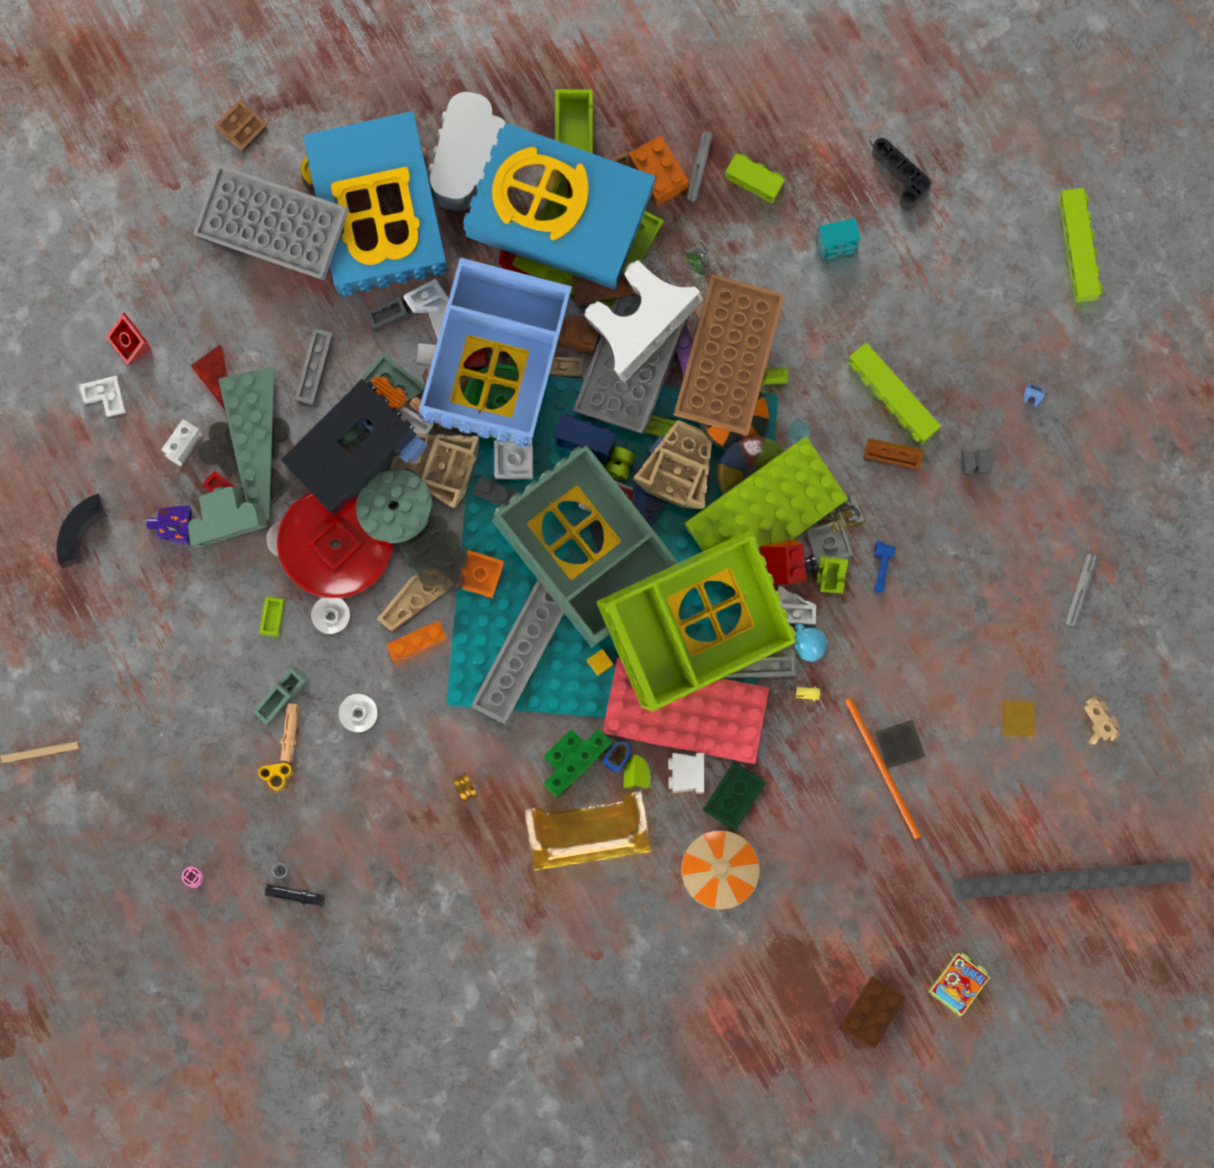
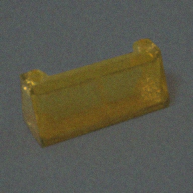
[525,792,650,870]

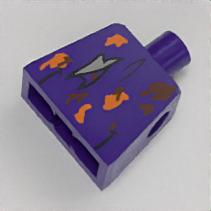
[146,505,192,545]

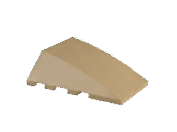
[633,420,712,509]
[390,433,480,509]

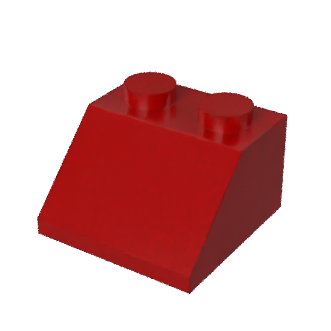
[759,540,806,584]

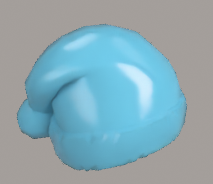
[794,624,827,661]

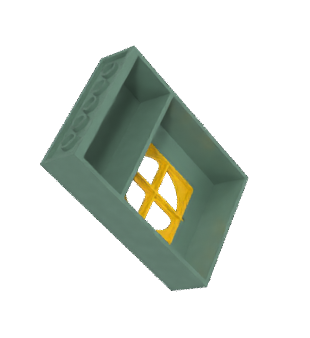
[492,445,679,648]

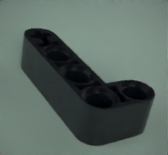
[872,138,931,210]

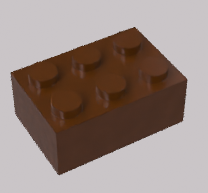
[839,976,906,1049]

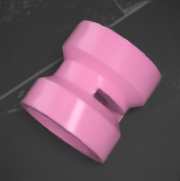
[182,867,204,888]

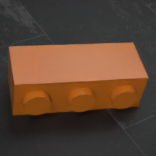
[386,620,448,665]

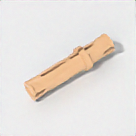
[280,703,299,763]

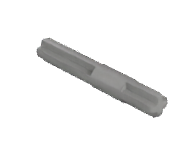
[686,131,713,202]
[1065,554,1098,627]

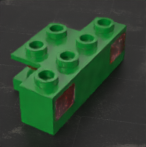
[543,729,613,800]

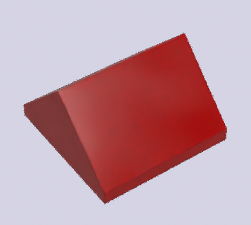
[105,313,151,366]

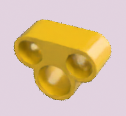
[258,763,293,791]

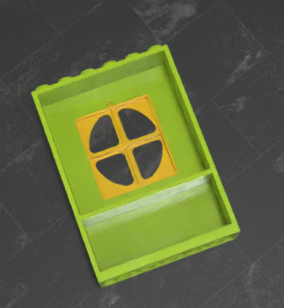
[596,534,796,711]

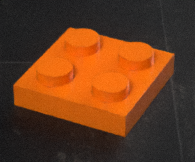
[456,550,505,599]

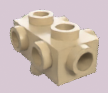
[1084,695,1121,745]

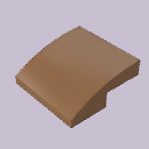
[214,99,267,151]

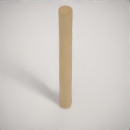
[1,741,80,763]

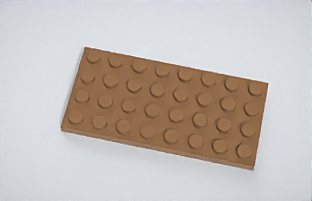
[674,274,785,436]

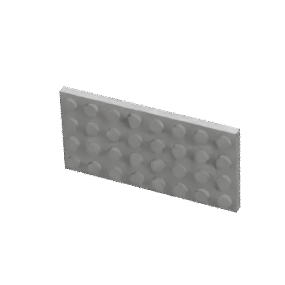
[193,164,349,280]
[573,295,688,435]

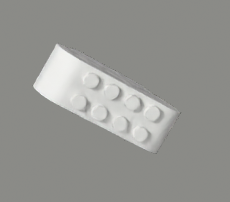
[428,92,506,211]

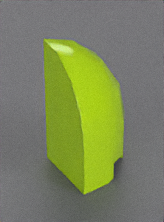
[623,754,651,789]

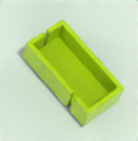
[555,89,593,154]

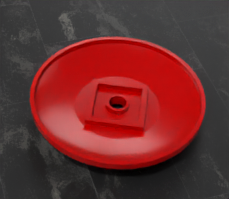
[277,492,393,599]

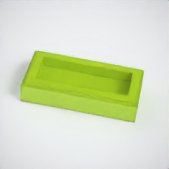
[259,596,285,638]

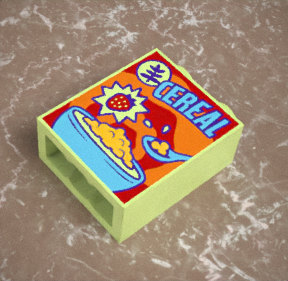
[928,953,990,1016]

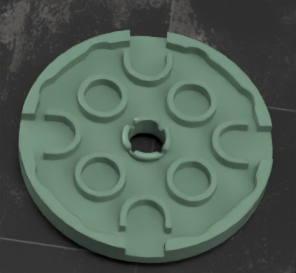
[356,469,433,543]

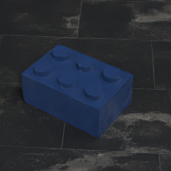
[553,414,616,463]

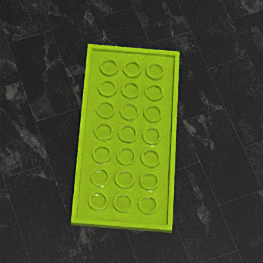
[683,436,848,587]

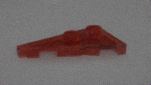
[191,345,227,412]

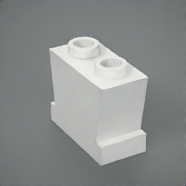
[161,419,203,467]
[668,753,704,794]

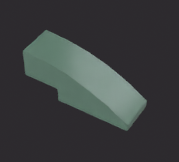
[253,667,310,725]

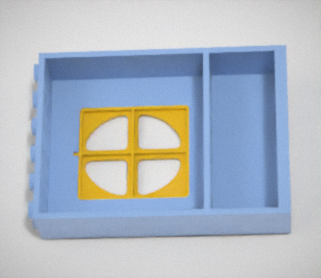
[419,258,572,448]

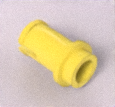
[796,686,820,702]

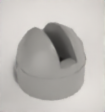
[271,863,288,879]

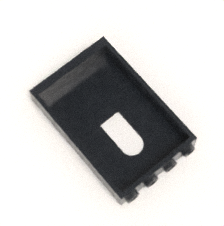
[281,379,417,516]

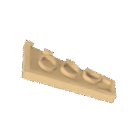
[377,568,456,632]

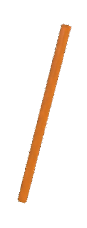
[845,698,922,840]

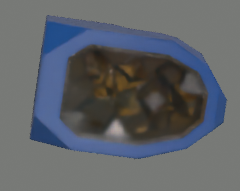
[602,742,632,774]

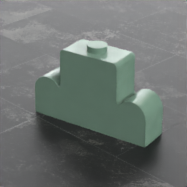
[188,487,267,548]

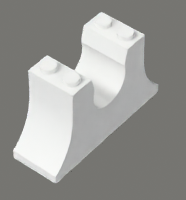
[584,260,704,383]

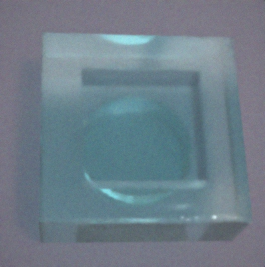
[785,418,812,442]

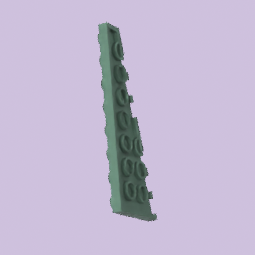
[219,366,275,521]

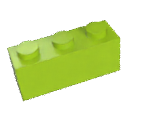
[724,153,785,204]

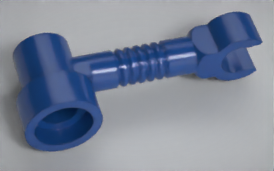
[873,540,896,593]

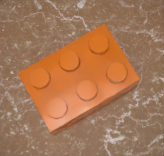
[628,135,689,206]

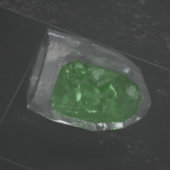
[684,241,710,275]

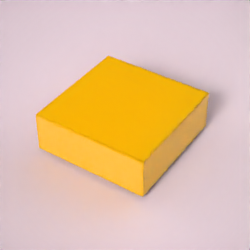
[587,649,613,676]

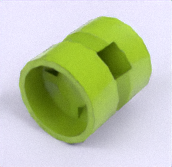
[605,446,636,481]

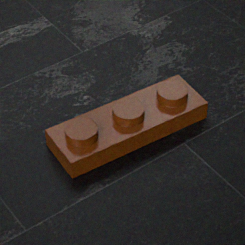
[863,438,924,469]

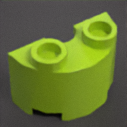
[816,556,848,594]

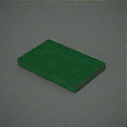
[702,762,766,831]

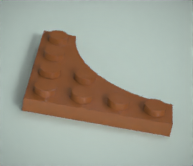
[572,272,637,306]

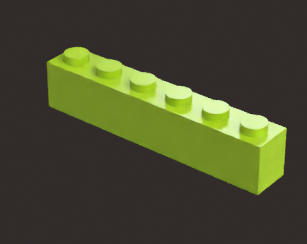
[1059,188,1103,303]
[848,342,941,445]

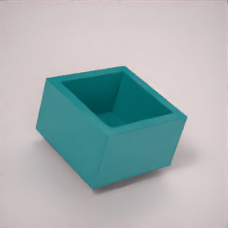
[816,218,861,259]

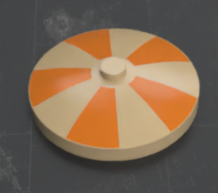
[681,831,760,910]

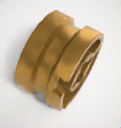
[452,772,478,803]

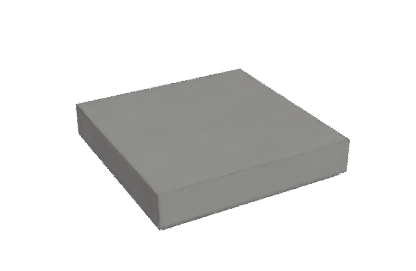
[805,519,853,567]

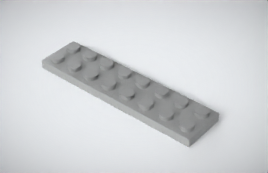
[471,580,564,725]

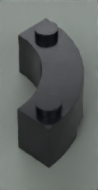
[56,493,108,568]

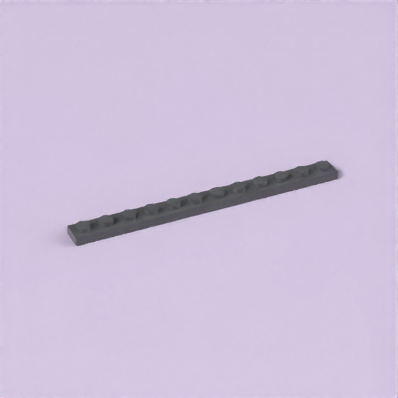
[955,861,1191,900]

